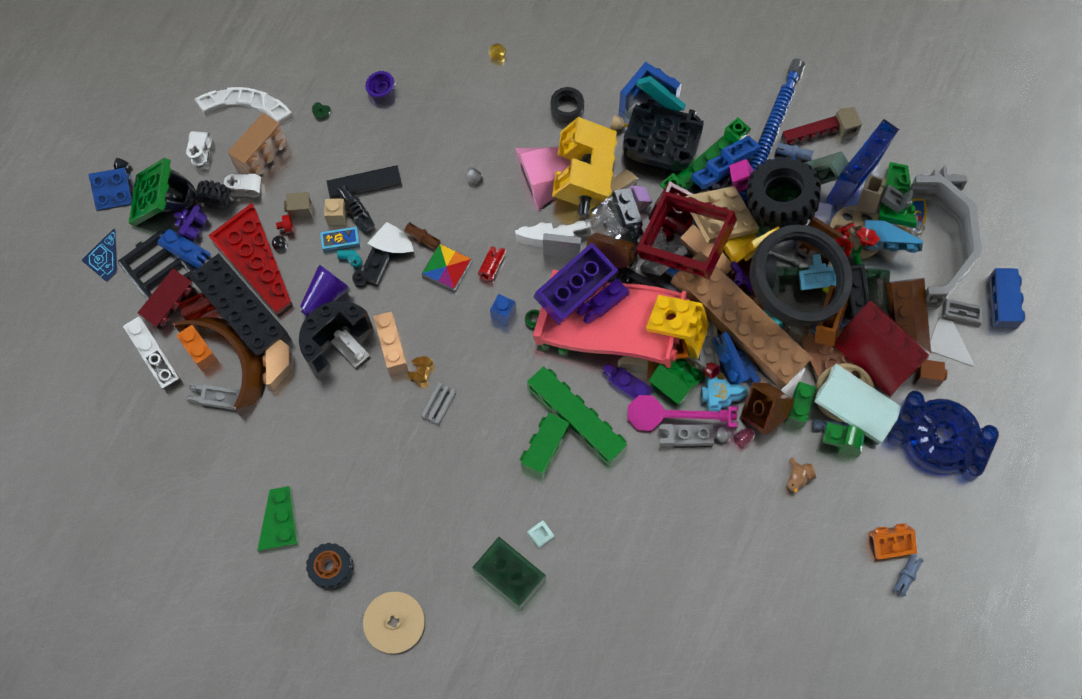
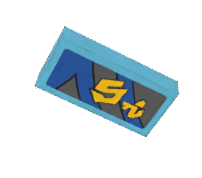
[320,227,360,252]

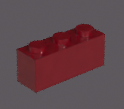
[137,268,193,329]

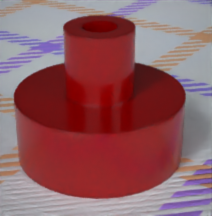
[276,214,294,234]

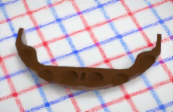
[173,317,266,416]

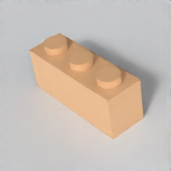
[373,311,408,375]

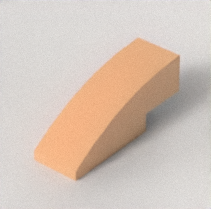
[680,224,732,275]

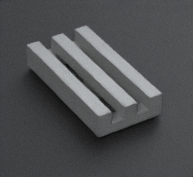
[942,298,984,326]
[421,382,456,425]

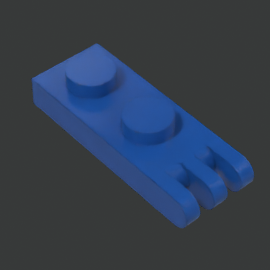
[157,229,211,268]
[711,332,750,384]

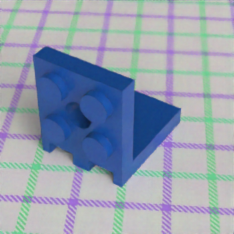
[619,61,681,114]

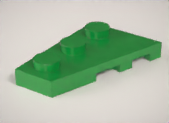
[257,486,298,552]

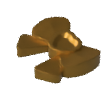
[407,356,434,383]

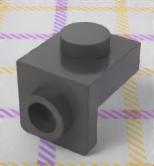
[880,184,914,213]

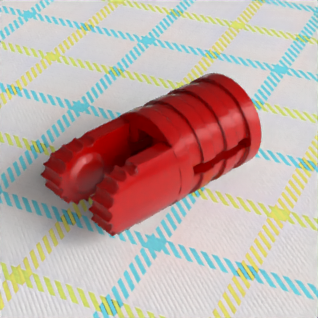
[478,246,506,281]

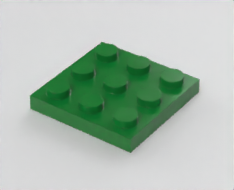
[128,158,171,226]

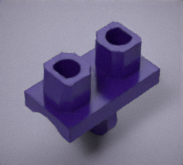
[174,205,207,241]

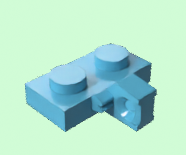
[798,254,836,291]

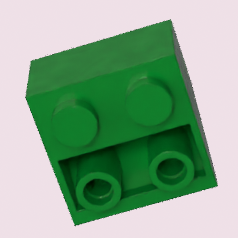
[649,358,705,405]

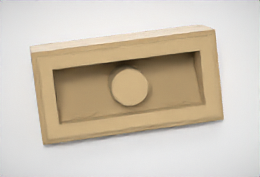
[606,169,638,201]

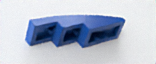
[691,136,761,190]

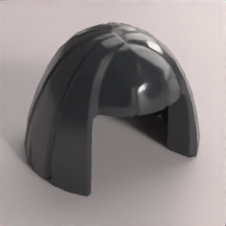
[162,169,196,212]

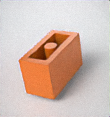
[176,325,218,371]

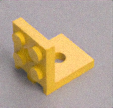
[724,226,780,263]
[646,295,709,359]

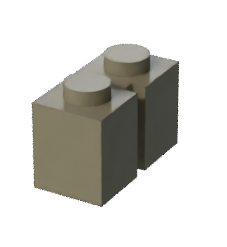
[857,174,887,214]

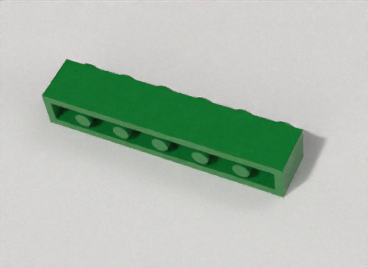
[527,366,627,466]

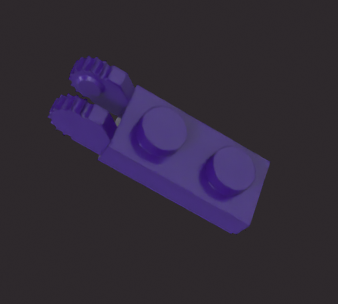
[576,279,630,324]

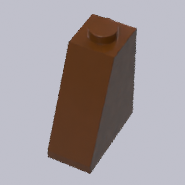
[586,233,638,269]

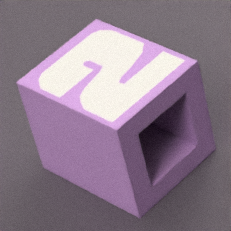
[629,185,652,212]

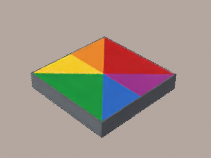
[421,243,472,292]

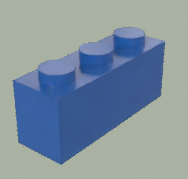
[990,268,1025,329]

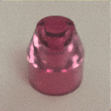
[733,428,755,448]

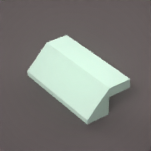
[814,364,901,444]

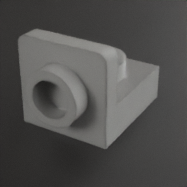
[939,166,967,190]

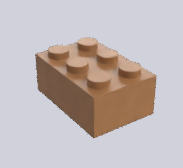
[228,113,287,175]

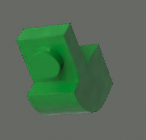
[823,422,865,457]

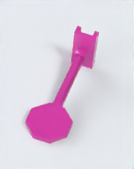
[628,395,739,431]

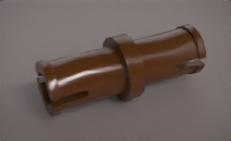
[404,222,441,250]

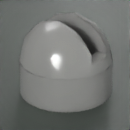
[467,167,483,183]

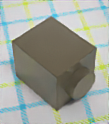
[835,106,862,138]
[284,192,312,218]

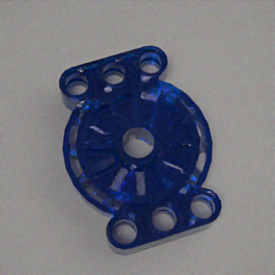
[887,391,999,481]

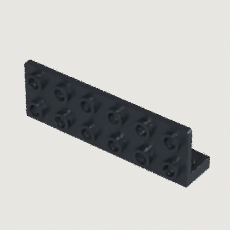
[189,253,291,356]

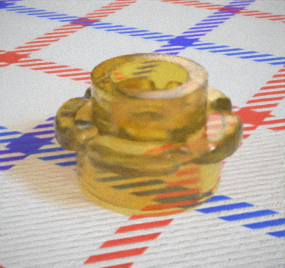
[489,43,506,60]

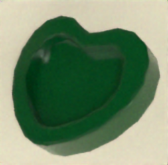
[312,102,331,120]

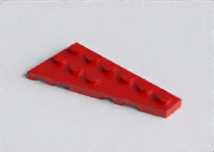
[208,203,292,315]

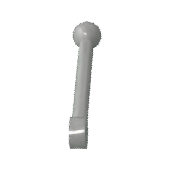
[768,250,800,267]

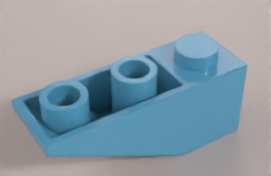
[864,220,923,253]

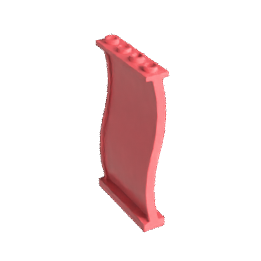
[533,270,690,368]

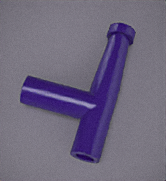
[729,261,754,295]

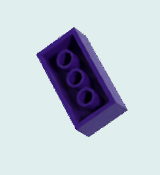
[533,243,618,325]

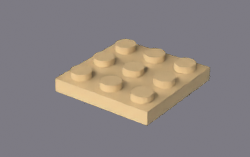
[685,186,759,244]

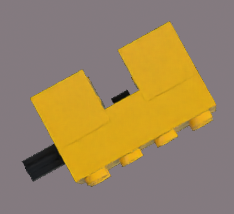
[552,117,617,217]

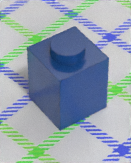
[490,294,516,325]

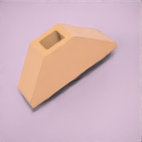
[263,339,293,390]

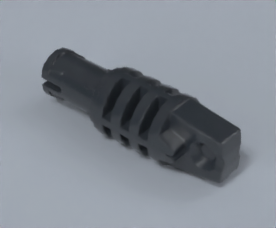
[337,185,375,232]

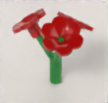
[834,222,880,265]

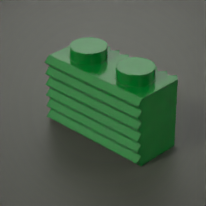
[784,382,817,429]

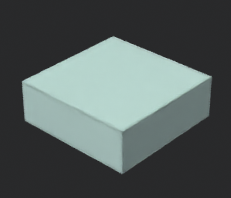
[527,520,555,549]

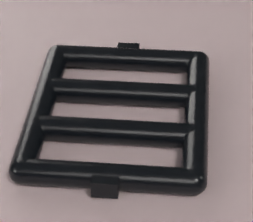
[118,230,196,300]

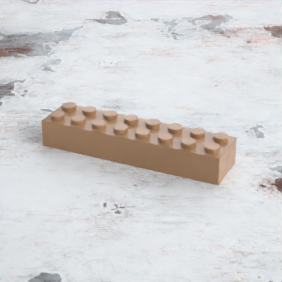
[671,251,812,389]

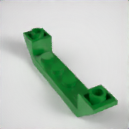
[660,117,751,191]

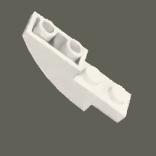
[515,221,591,248]
[123,316,179,389]

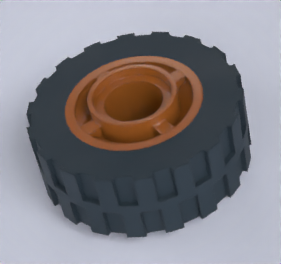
[306,543,353,590]

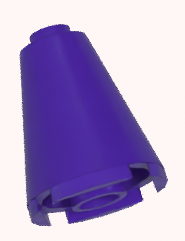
[300,265,350,316]

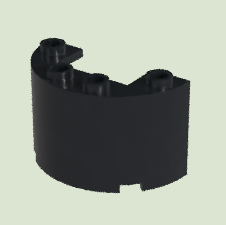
[299,301,373,378]

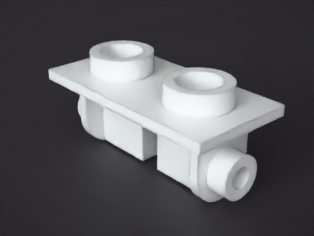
[331,330,370,368]

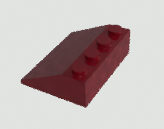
[834,301,932,397]

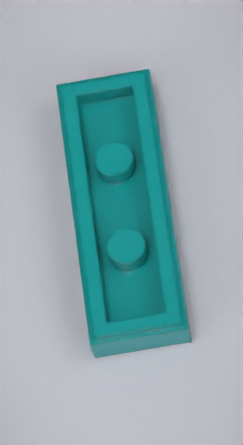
[636,76,686,111]

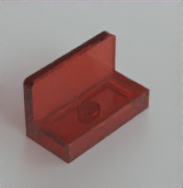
[180,293,217,320]

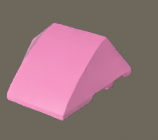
[515,146,571,210]

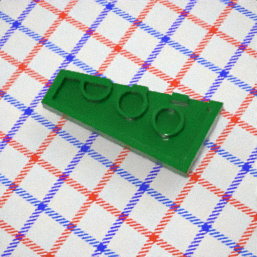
[878,162,917,228]

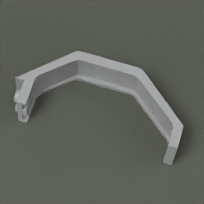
[910,169,982,308]

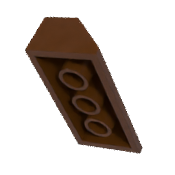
[885,278,931,353]

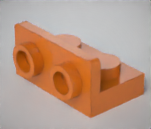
[870,523,918,560]

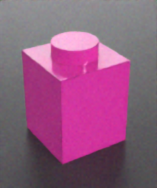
[729,159,753,193]

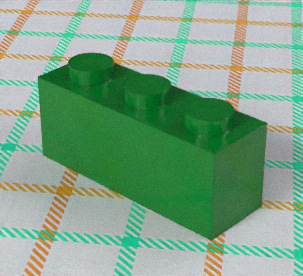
[520,413,570,478]

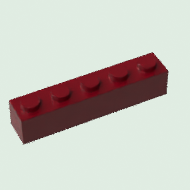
[781,116,840,146]

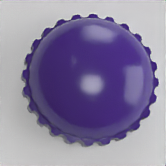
[365,71,395,99]

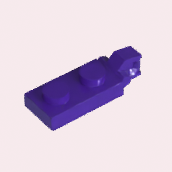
[602,364,654,400]

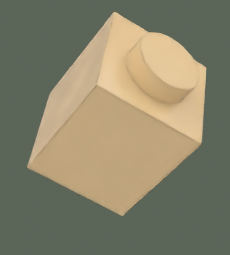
[324,199,347,225]

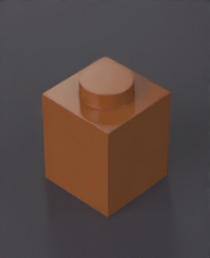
[916,360,948,387]

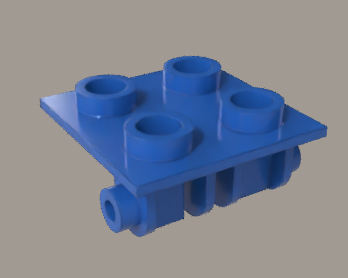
[88,167,132,210]

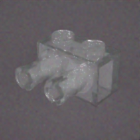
[585,195,629,239]

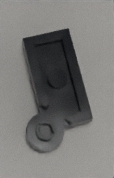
[352,247,392,286]

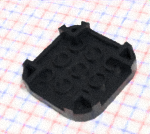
[622,99,704,171]

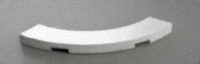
[195,87,293,124]

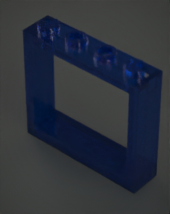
[825,119,900,210]

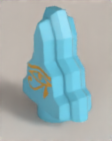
[701,376,749,412]

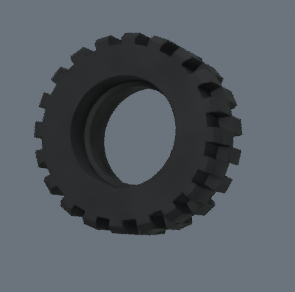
[747,156,821,230]

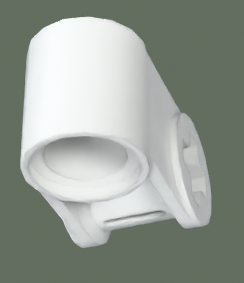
[186,131,212,167]
[224,174,261,198]

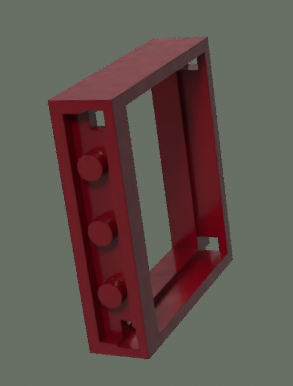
[636,191,737,279]

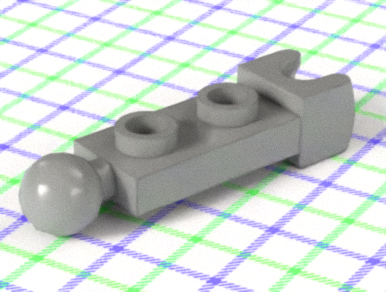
[658,424,731,447]

